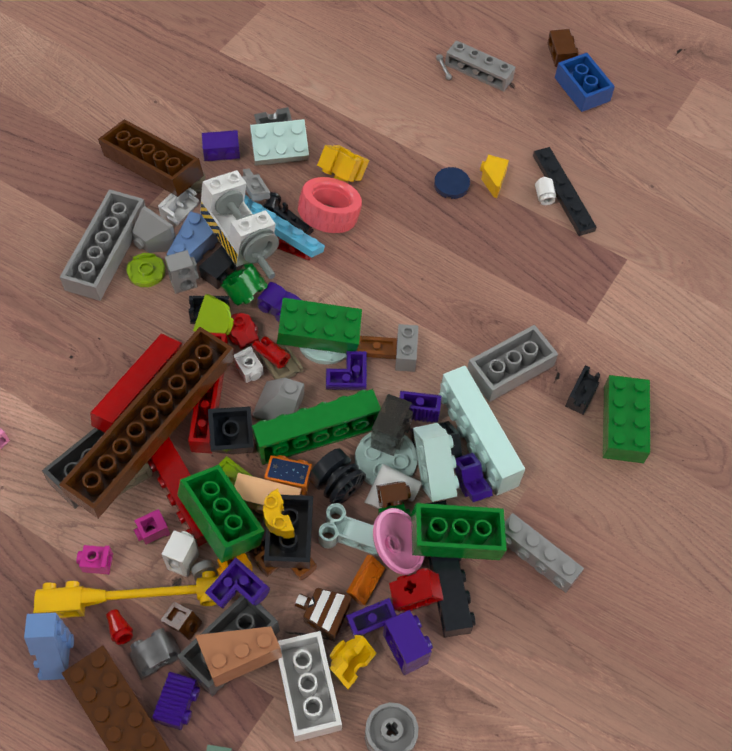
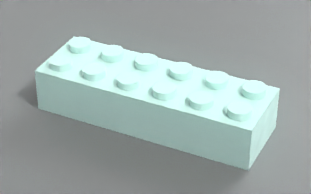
[439,366,525,496]

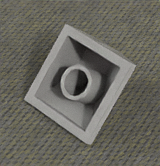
[132,206,176,253]
[252,378,305,421]

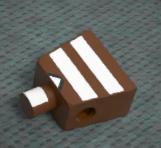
[295,588,352,642]

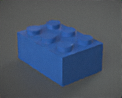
[555,53,615,112]

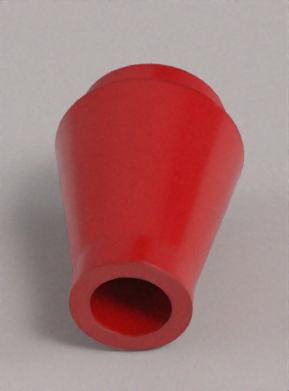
[106,609,133,645]

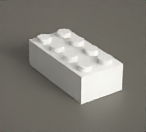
[278,631,342,742]

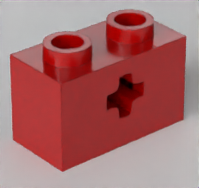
[389,568,444,612]

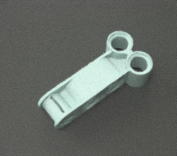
[318,503,379,556]

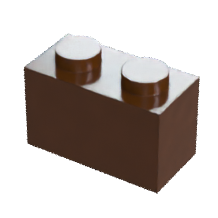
[547,29,579,67]

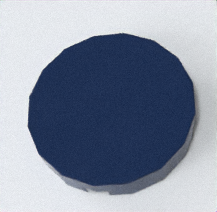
[434,167,470,199]

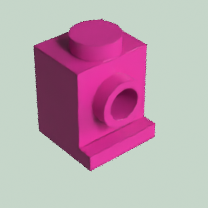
[133,509,170,545]
[76,545,113,575]

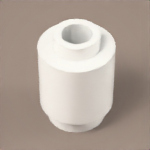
[535,177,556,205]

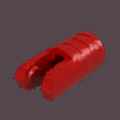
[252,336,290,369]

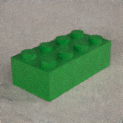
[276,298,362,354]
[603,375,650,464]
[177,465,265,563]
[411,503,507,560]

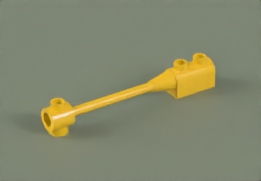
[33,571,219,618]

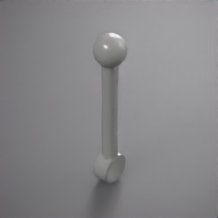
[436,54,452,80]

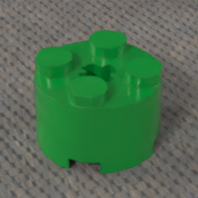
[220,263,268,306]

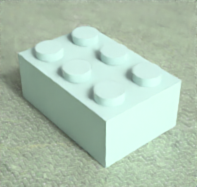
[250,119,309,166]
[413,423,459,502]

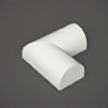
[364,464,422,509]

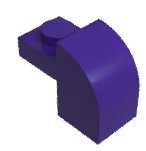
[455,453,493,502]

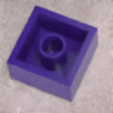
[383,610,433,676]

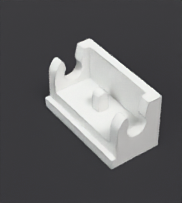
[158,188,200,227]

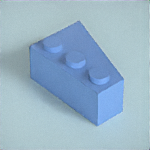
[166,211,219,264]
[24,613,74,680]

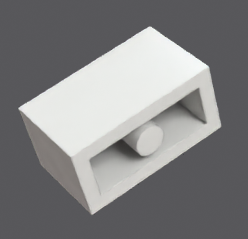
[162,530,199,577]

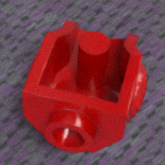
[228,313,259,349]

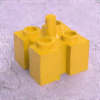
[317,145,370,183]

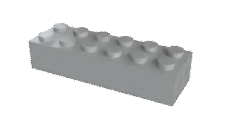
[60,189,146,301]

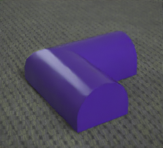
[326,351,367,391]
[205,558,270,609]

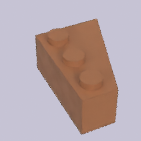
[195,626,282,687]

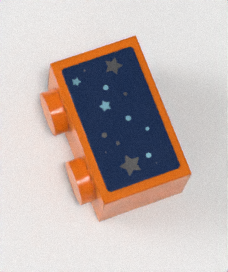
[264,455,312,495]

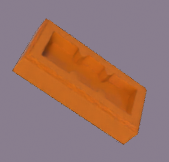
[346,555,385,606]

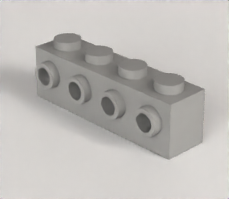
[445,40,516,92]
[505,513,584,593]

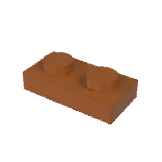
[357,336,397,359]

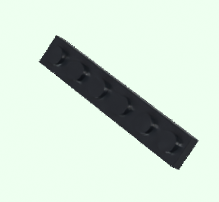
[533,147,597,236]

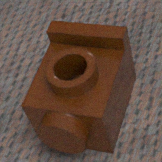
[376,481,411,508]

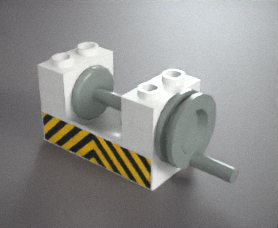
[200,170,279,279]

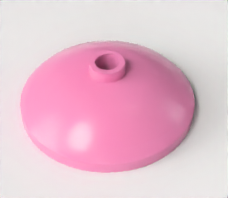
[373,508,424,575]

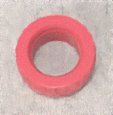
[298,177,362,233]

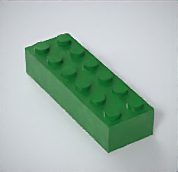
[252,389,382,465]

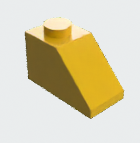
[480,154,509,198]

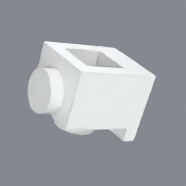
[234,346,264,383]

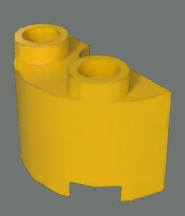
[263,488,295,538]
[329,635,376,689]

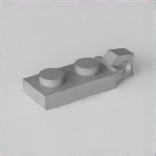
[242,168,270,201]

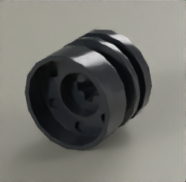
[309,448,366,504]

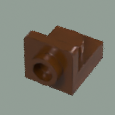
[160,602,202,640]

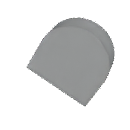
[191,560,216,581]

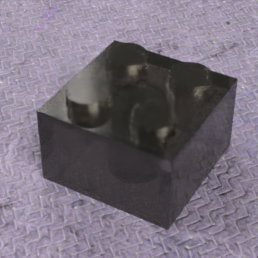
[371,394,413,456]

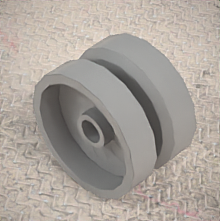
[364,702,419,751]

